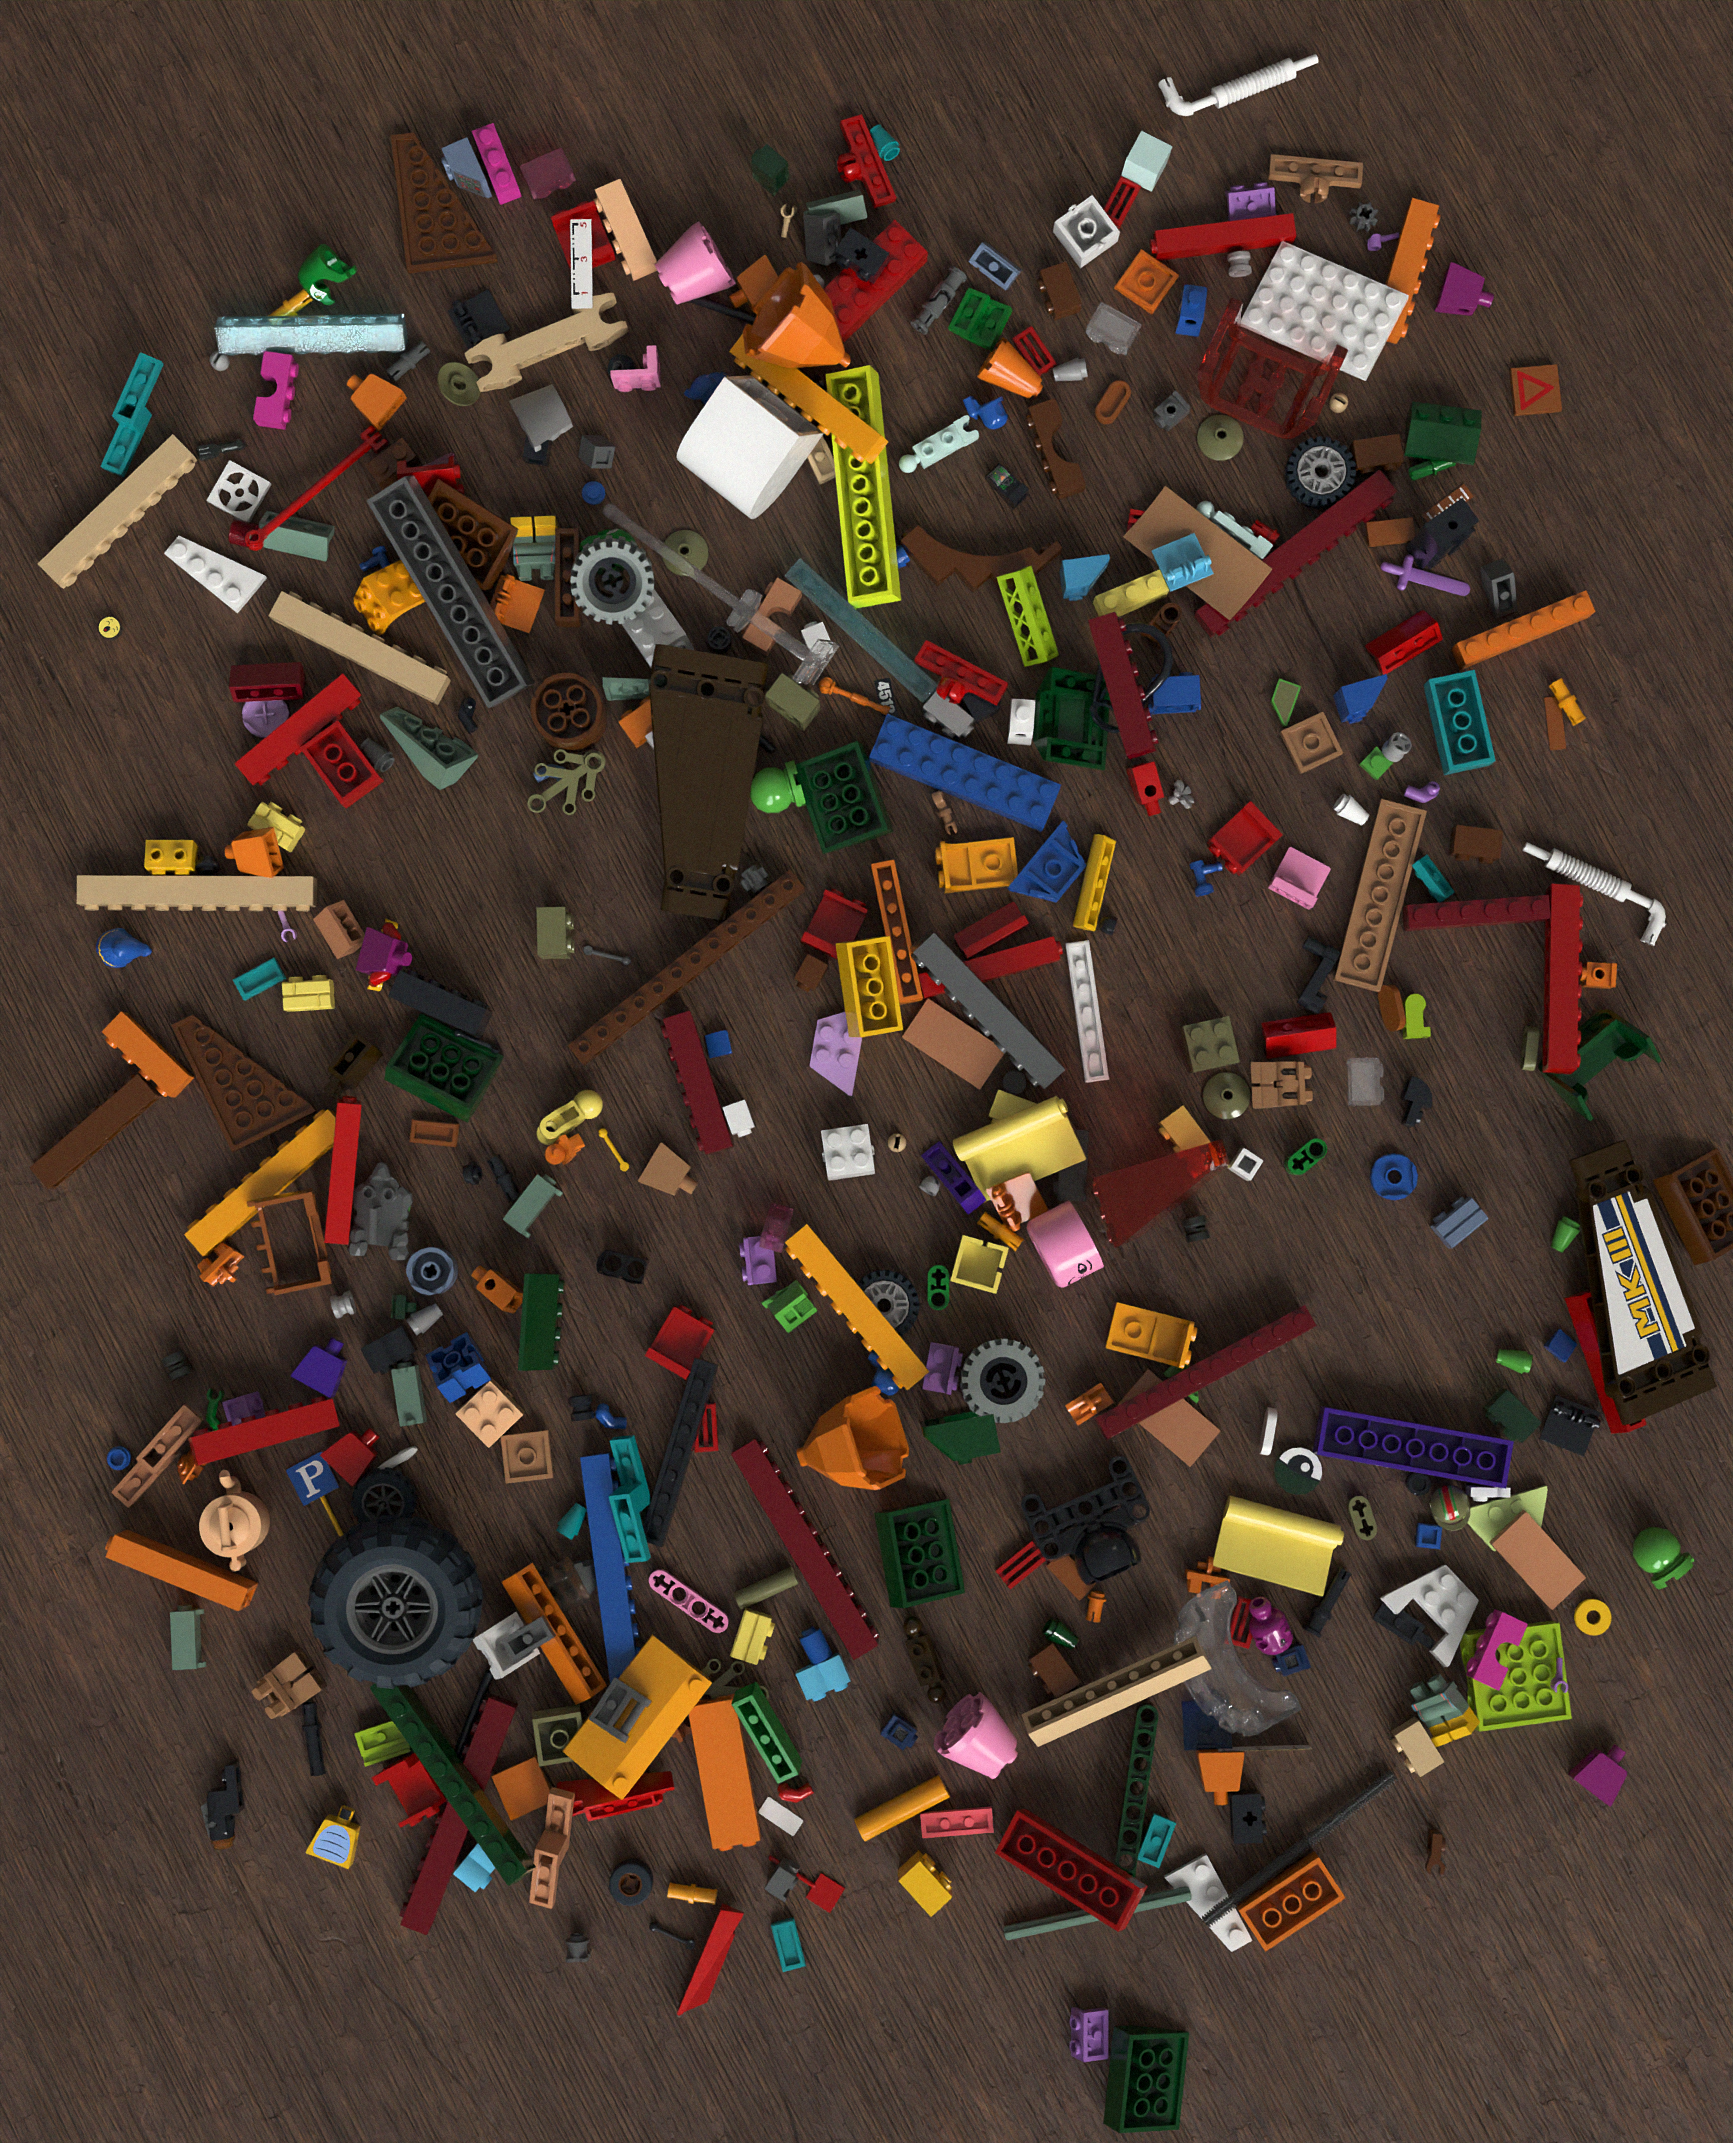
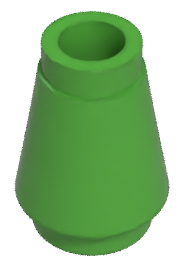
[1551,1216,1581,1253]
[1496,1349,1533,1374]

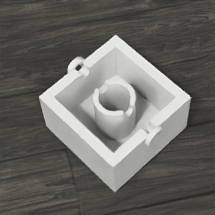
[1053,195,1120,268]
[821,1124,875,1181]

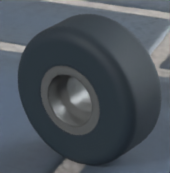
[608,354,635,378]

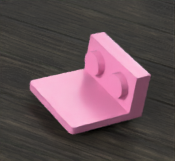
[610,345,661,392]
[1268,847,1331,910]

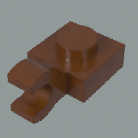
[1425,1829,1446,1875]

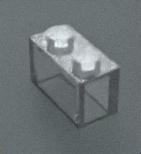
[1086,302,1142,355]
[1347,1058,1384,1106]

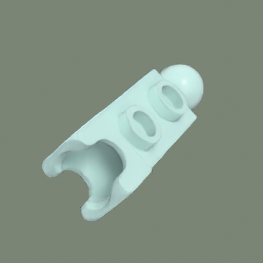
[899,415,979,473]
[1196,501,1273,560]

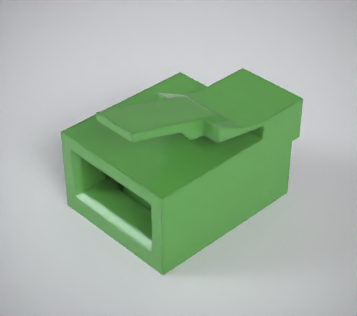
[761,1279,817,1333]

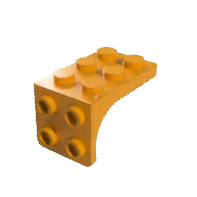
[354,560,426,636]
[935,837,1018,894]
[1105,1302,1197,1369]

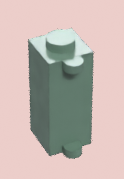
[803,190,867,225]
[503,1174,563,1238]
[391,1362,427,1427]
[170,1604,206,1670]

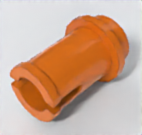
[1085,1590,1106,1622]

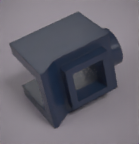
[1271,1641,1311,1677]
[880,1711,918,1750]

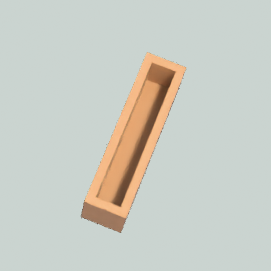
[593,179,657,281]

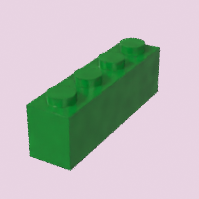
[731,1682,802,1783]

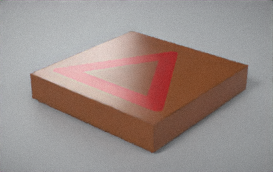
[1509,364,1562,416]

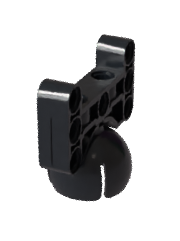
[1021,1456,1150,1586]

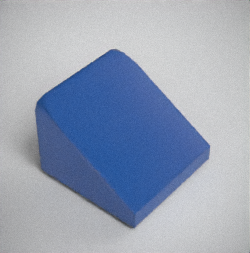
[705,1030,733,1058]
[1544,1329,1578,1363]

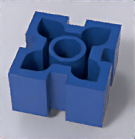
[426,1332,492,1403]

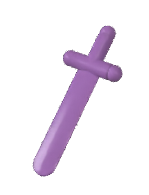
[1381,554,1470,596]

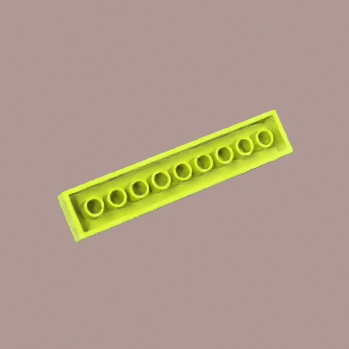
[826,365,901,608]

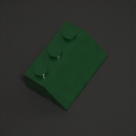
[1404,401,1482,465]

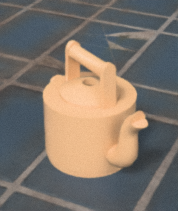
[199,1470,270,1571]

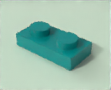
[1412,854,1455,903]
[1138,1812,1176,1868]

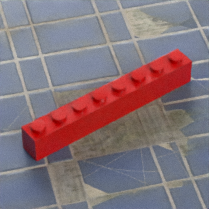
[1542,884,1583,1074]

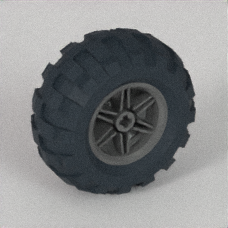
[308,1514,483,1689]

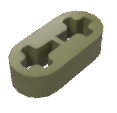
[1520,1025,1539,1071]
[1347,1495,1377,1540]

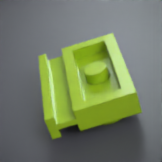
[354,1720,412,1767]

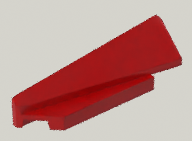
[557,1771,675,1822]
[677,1903,744,2016]

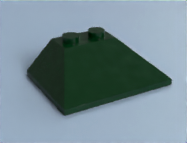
[1033,667,1110,771]

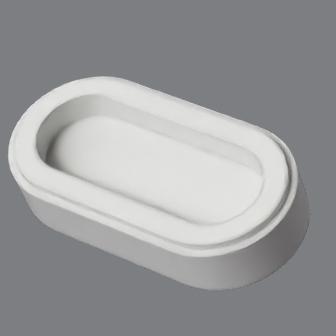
[1259,1407,1278,1455]

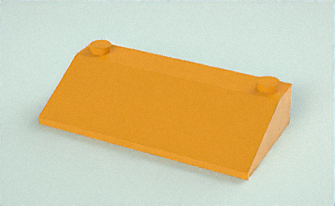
[562,1634,712,1800]

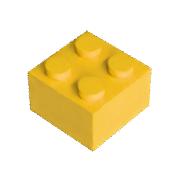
[898,1850,952,1917]

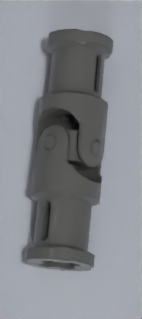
[910,266,967,335]

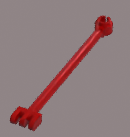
[245,425,389,551]

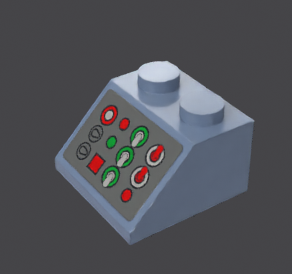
[440,137,492,198]

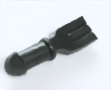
[196,439,246,461]

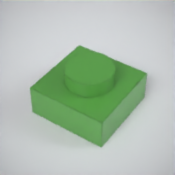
[1359,747,1394,780]

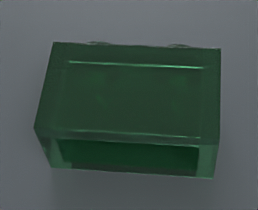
[751,144,789,196]
[1483,1388,1542,1443]

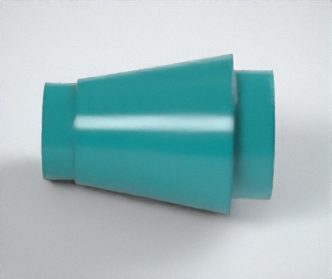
[870,125,900,161]
[556,1503,587,1540]

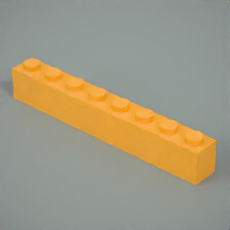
[729,334,888,464]
[184,1109,336,1256]
[785,1224,929,1390]

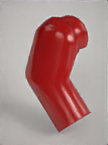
[777,1782,814,1803]

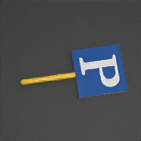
[286,1451,343,1537]

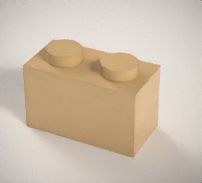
[1390,1716,1444,1777]

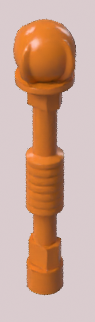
[818,677,891,715]

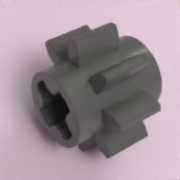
[1349,202,1378,232]
[740,865,769,894]

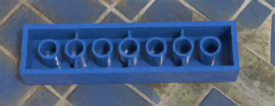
[869,714,1061,832]

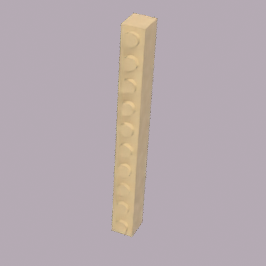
[76,875,318,911]

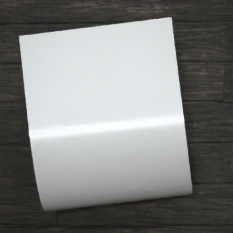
[677,375,824,519]

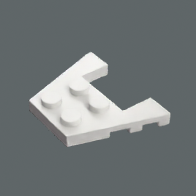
[1380,1565,1479,1667]

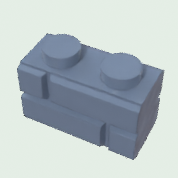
[969,241,1022,291]
[1430,1196,1488,1249]

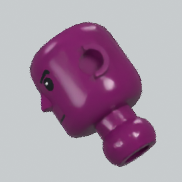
[1249,1596,1293,1655]

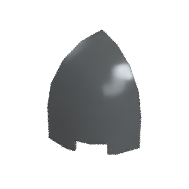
[570,1558,597,1600]

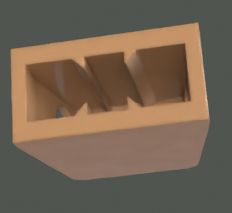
[638,1143,698,1196]

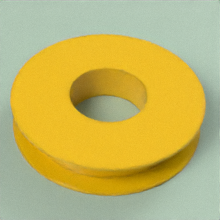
[1574,1599,1611,1636]

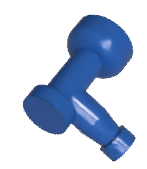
[359,546,390,572]
[1189,860,1222,897]

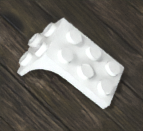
[621,589,694,679]

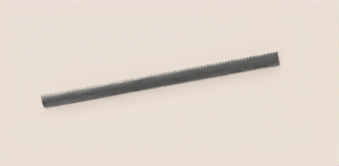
[1202,1770,1397,1928]

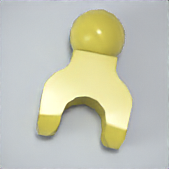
[536,1090,603,1145]

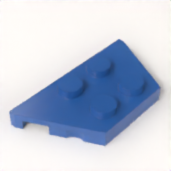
[1007,821,1086,902]

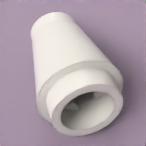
[1333,794,1369,826]

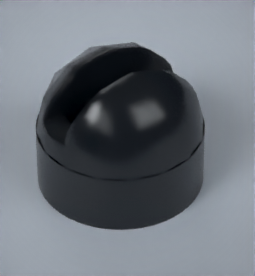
[1099,916,1118,936]

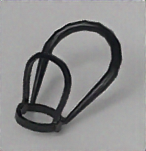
[1089,622,1173,733]

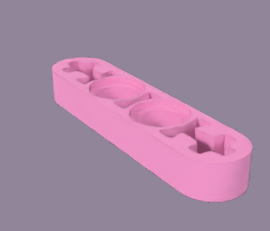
[649,1569,729,1633]

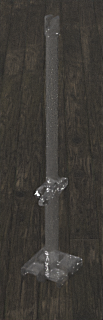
[603,503,839,685]

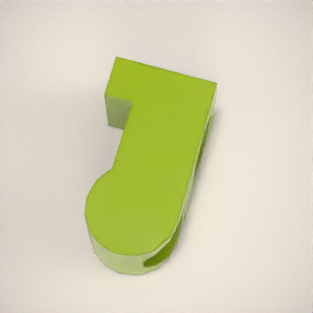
[1402,994,1431,1039]

